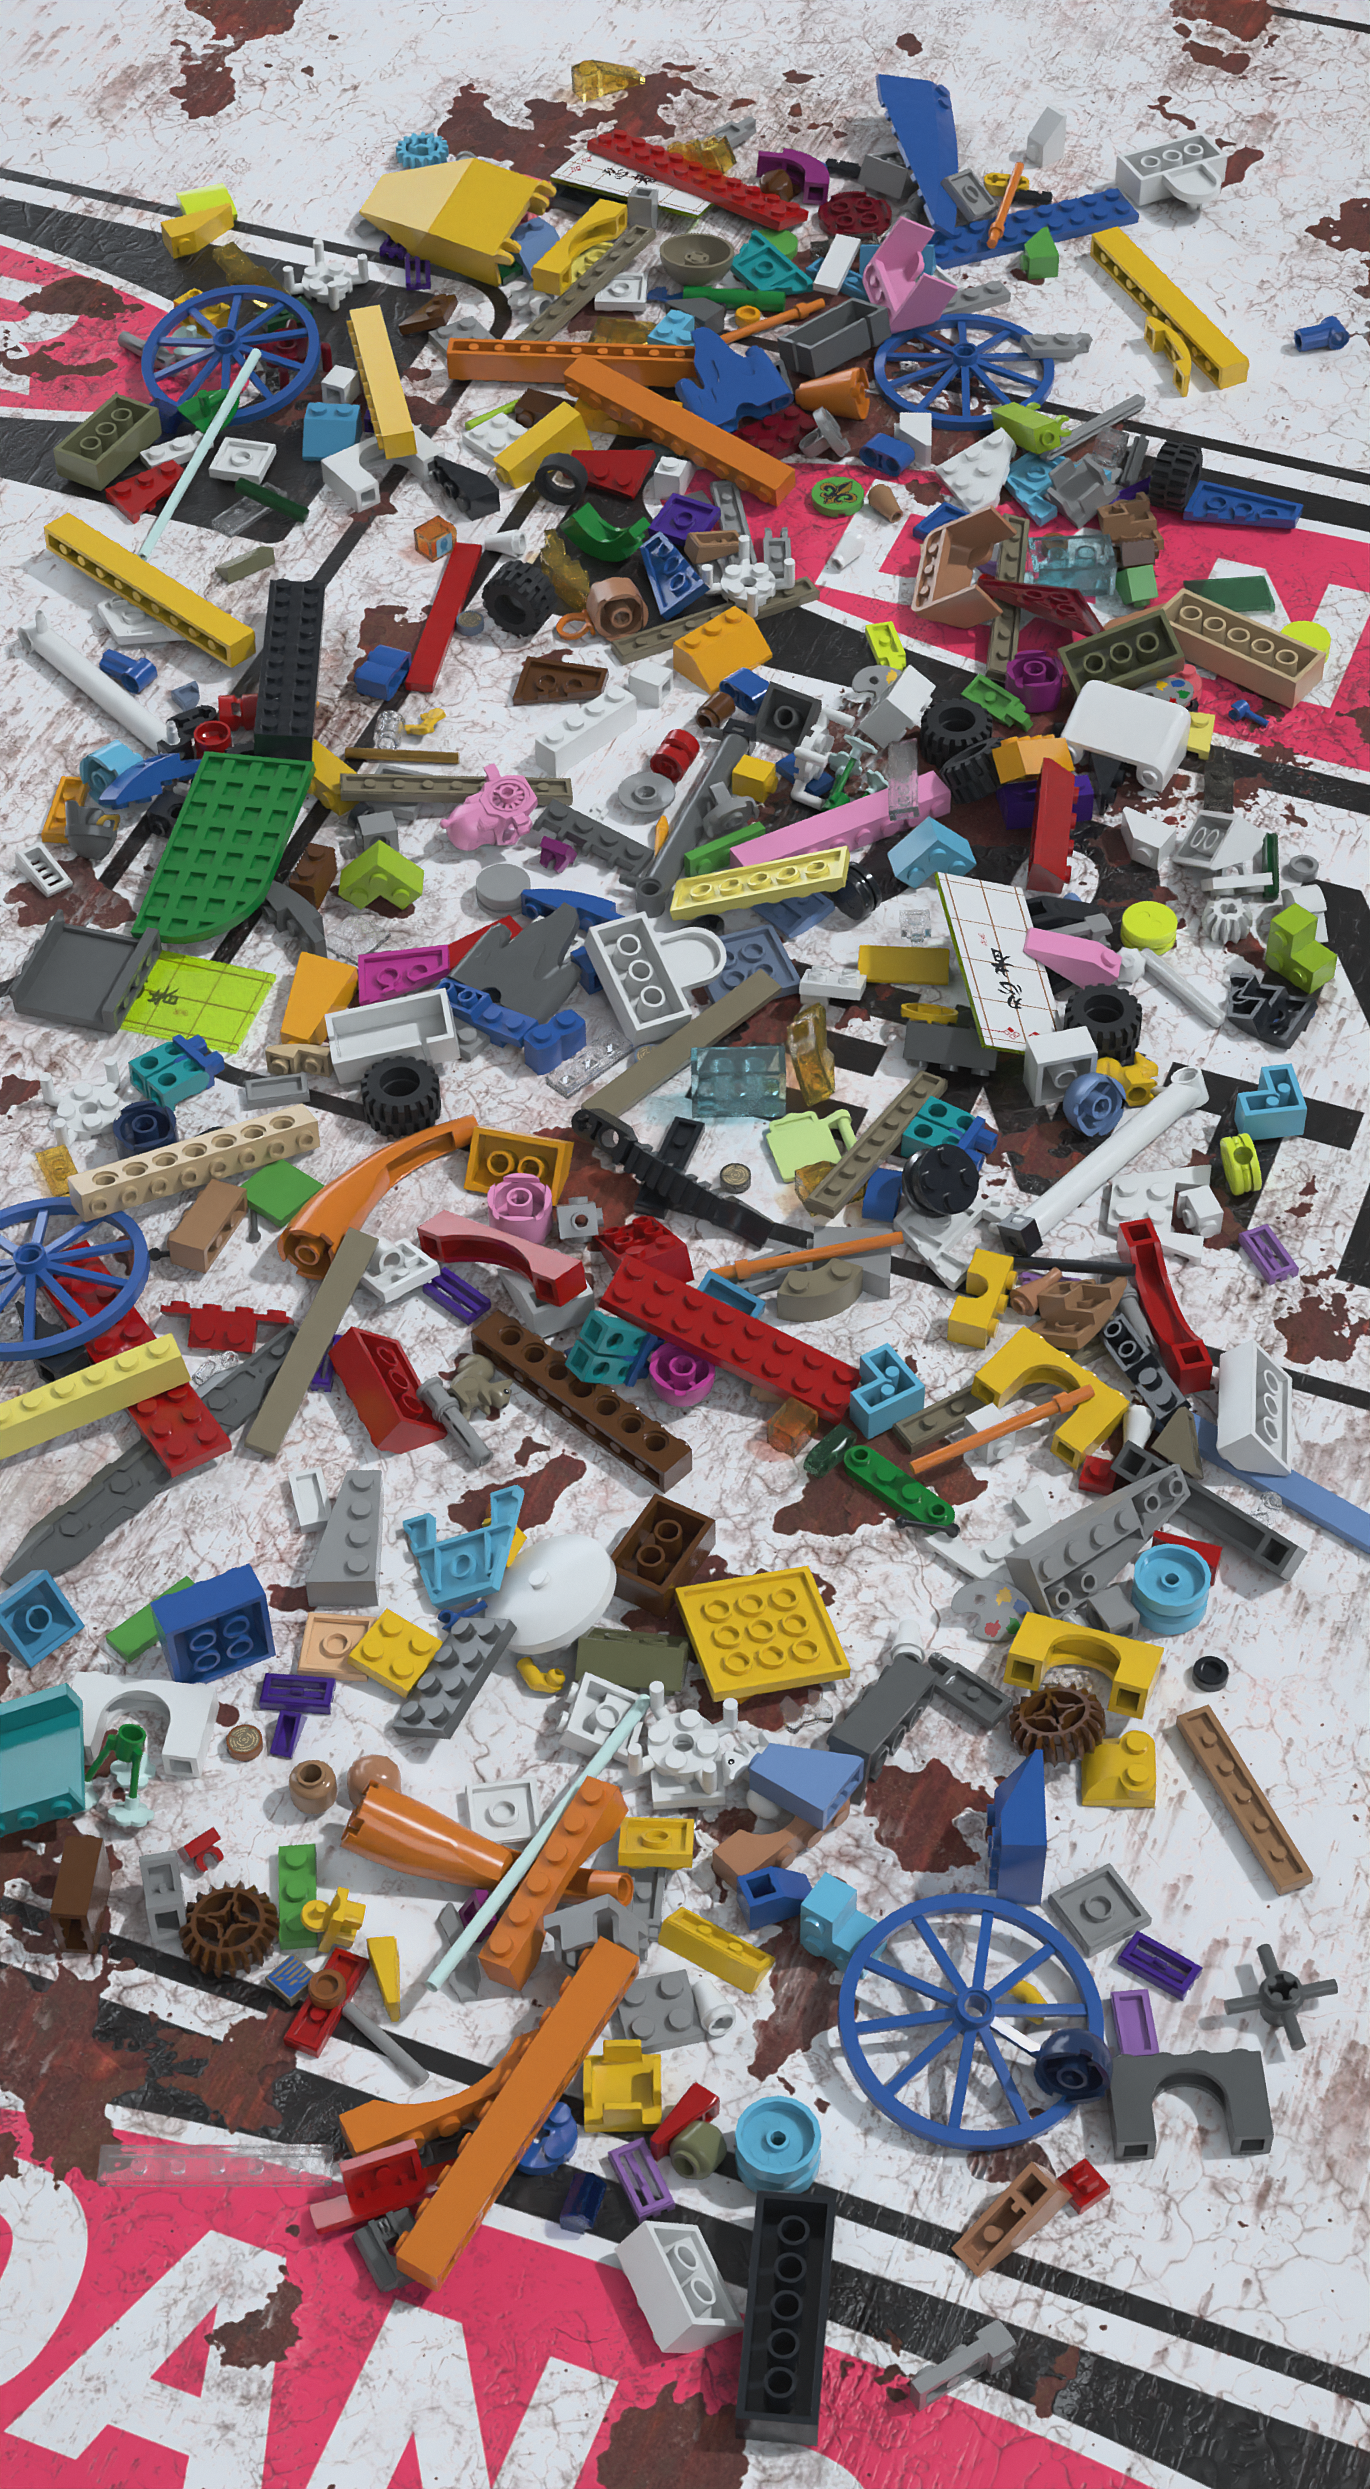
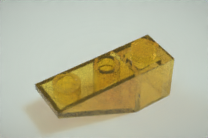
[667,135,737,174]

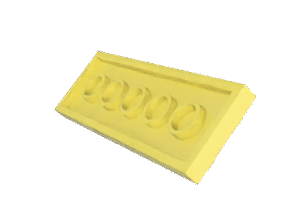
[670,846,850,921]

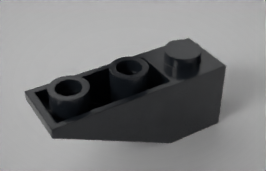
[432,456,500,521]
[1088,752,1132,816]
[1026,895,1102,931]
[15,1301,90,1384]

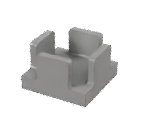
[1044,455,1119,529]
[543,1894,648,1977]

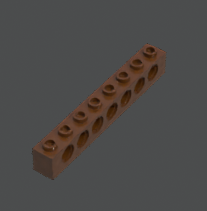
[471,1309,692,1494]

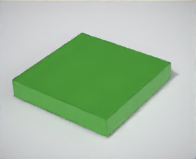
[240,1159,324,1228]

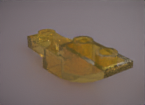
[212,241,291,309]
[540,528,590,612]
[787,1002,835,1107]

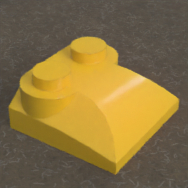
[1081,1730,1156,1808]

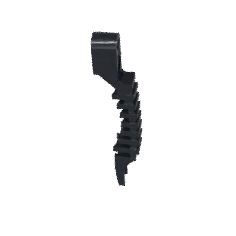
[571,1108,775,1249]

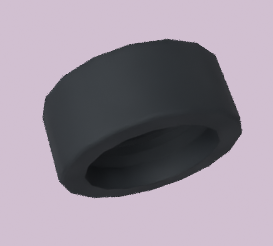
[534,452,588,506]

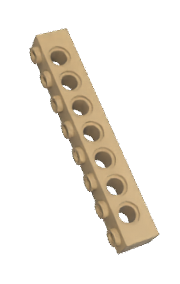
[67,1103,321,1222]

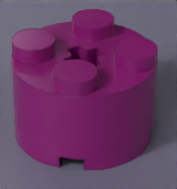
[1005,650,1063,713]

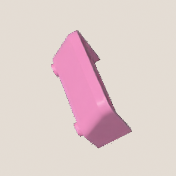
[862,216,958,334]

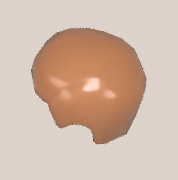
[347,1754,401,1806]

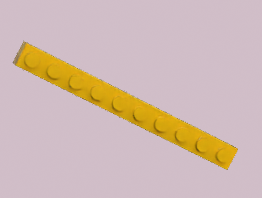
[1090,226,1250,390]
[347,305,418,460]
[44,512,256,668]

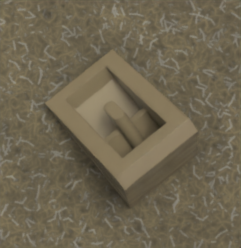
[1151,1407,1204,1480]

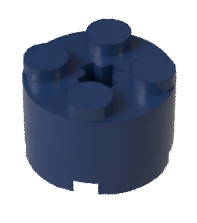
[113,1101,180,1160]

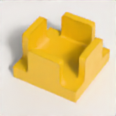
[583,2039,662,2132]

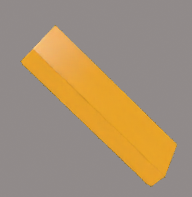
[41,776,90,844]

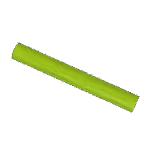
[465,398,520,431]

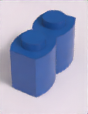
[354,644,412,701]
[523,1009,587,1075]

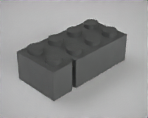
[777,297,891,378]

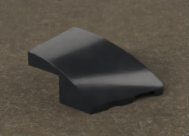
[1227,972,1318,1049]

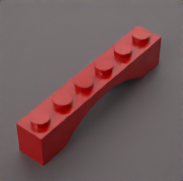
[417,1210,587,1307]
[1116,1218,1213,1395]

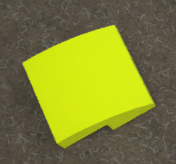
[176,183,238,221]

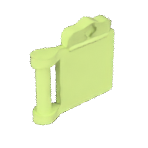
[766,1109,857,1183]

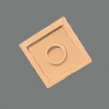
[297,1612,377,1682]

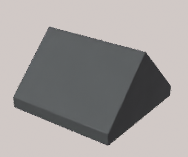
[754,681,822,751]

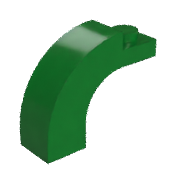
[559,502,651,562]

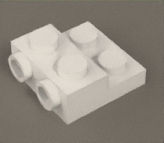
[555,1672,647,1765]

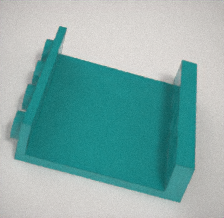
[0,1683,85,1838]

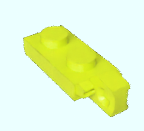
[865,621,906,672]

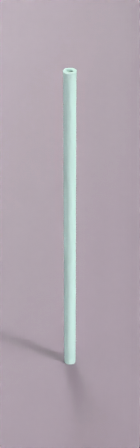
[138,348,262,561]
[425,1694,650,1992]

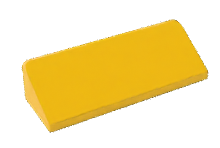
[858,945,950,986]
[658,1907,776,1994]

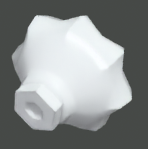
[1117,947,1146,983]

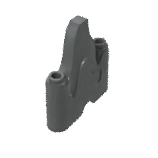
[446,902,582,1025]

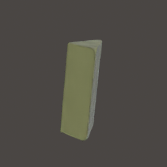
[215,546,275,584]

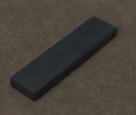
[634,1116,705,1220]

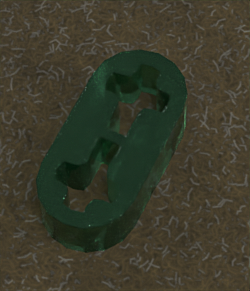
[803,1424,857,1479]

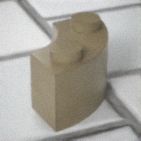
[777,1257,863,1322]

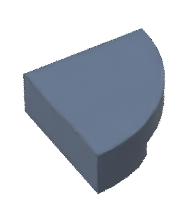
[171,681,200,712]

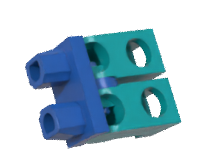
[128,1034,225,1112]
[901,1095,998,1172]
[565,1310,665,1387]

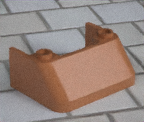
[911,505,1017,629]

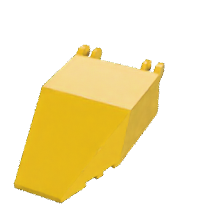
[359,158,557,287]

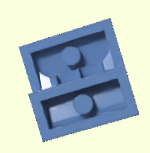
[750,892,835,939]

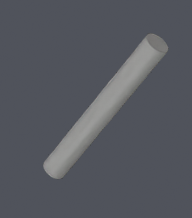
[342,2002,430,2086]

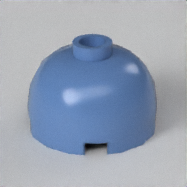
[1063,1072,1126,1137]

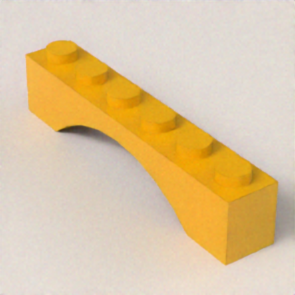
[531,199,627,296]

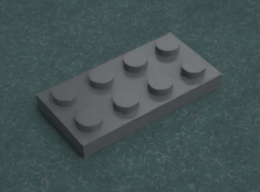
[392,1617,518,1739]

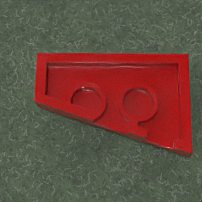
[562,450,656,501]
[105,459,185,524]

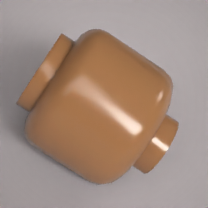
[289,1760,337,1814]

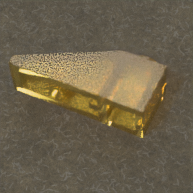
[571,59,646,102]
[588,316,657,345]

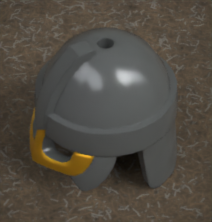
[64,800,121,860]

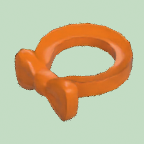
[556,609,596,640]

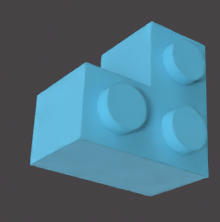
[647,309,694,346]
[887,816,977,889]
[1234,1063,1307,1140]
[849,1343,925,1440]
[800,1872,888,1980]

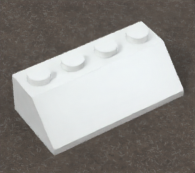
[1216,1339,1292,1476]

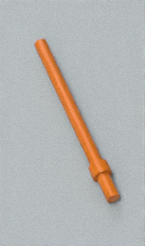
[987,162,1024,249]
[720,298,825,344]
[709,1231,904,1280]
[909,1384,1095,1475]

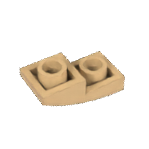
[265,1044,334,1078]

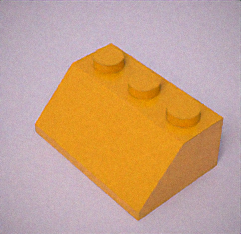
[673,606,772,695]
[464,1126,574,1206]

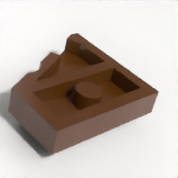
[398,294,458,335]

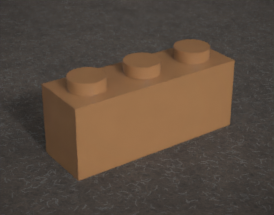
[167,1179,248,1274]

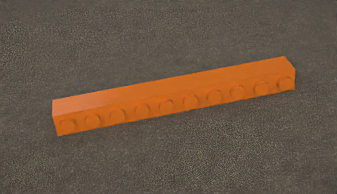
[446,338,697,388]
[563,353,796,507]
[394,1936,640,2293]

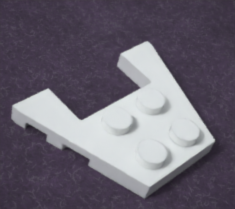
[98,568,187,645]
[1107,1165,1212,1266]
[893,1196,1028,1291]
[925,1485,1053,1588]

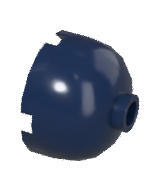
[1033,2028,1113,2104]

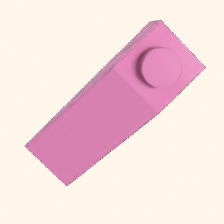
[1023,927,1122,989]

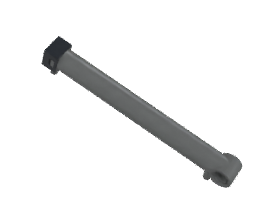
[619,718,756,919]

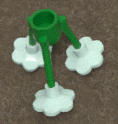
[821,734,891,813]
[84,1724,156,1827]

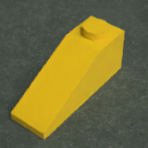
[160,203,234,259]

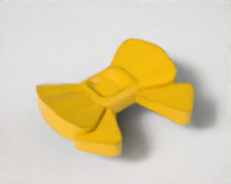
[405,708,446,735]

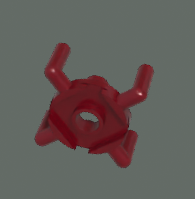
[245,319,333,391]

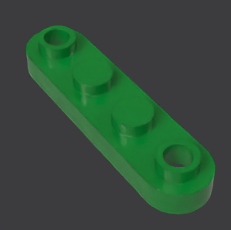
[844,1445,955,1535]

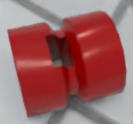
[218,693,258,732]
[194,721,233,759]
[650,729,700,783]

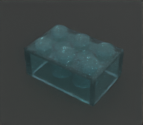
[1026,534,1117,596]
[691,1046,786,1118]

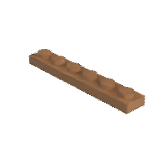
[1176,1704,1314,1896]

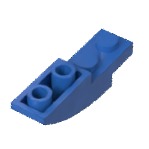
[98,753,202,810]
[521,889,625,933]
[432,977,539,1049]

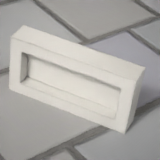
[288,1466,332,1534]

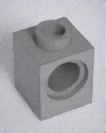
[354,810,400,852]
[1086,1585,1140,1639]

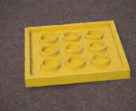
[674,1565,851,1702]

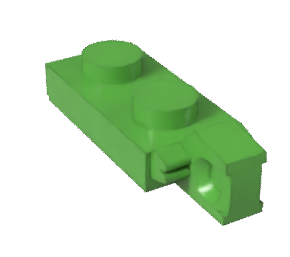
[961,673,1033,732]

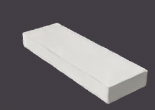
[813,234,861,295]

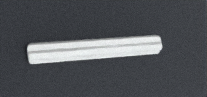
[1139,948,1226,1028]

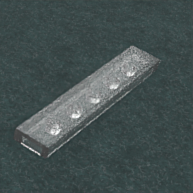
[888,738,920,821]
[97,2144,335,2187]

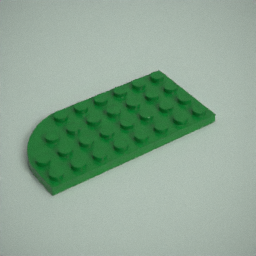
[131,751,316,944]

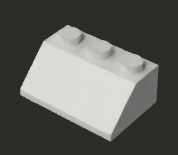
[1172,809,1266,871]
[615,2221,744,2354]

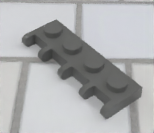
[532,799,654,877]

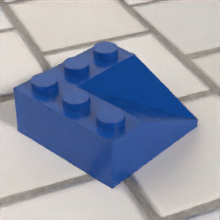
[150,1563,276,1684]
[986,1749,1047,1905]

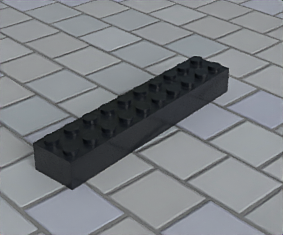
[254,578,325,761]

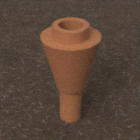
[1010,1267,1063,1317]

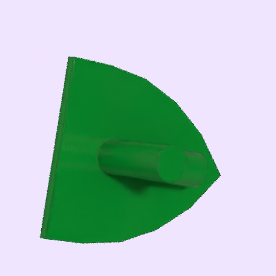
[176,389,240,435]

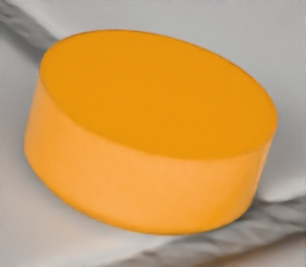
[735,306,760,328]

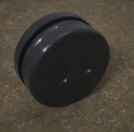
[829,861,882,920]

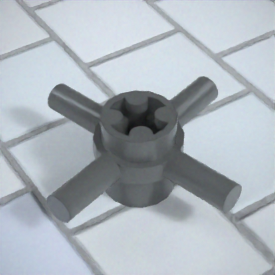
[1224,1944,1338,2051]

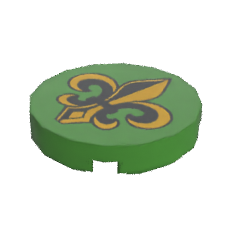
[811,477,864,517]

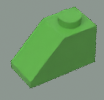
[1020,227,1059,280]
[1111,564,1159,608]

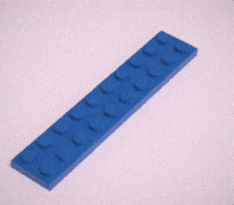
[927,188,1139,270]

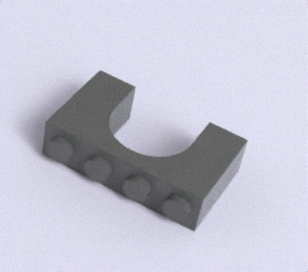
[1106,2048,1274,2161]

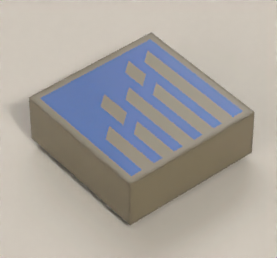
[265,1954,315,2007]

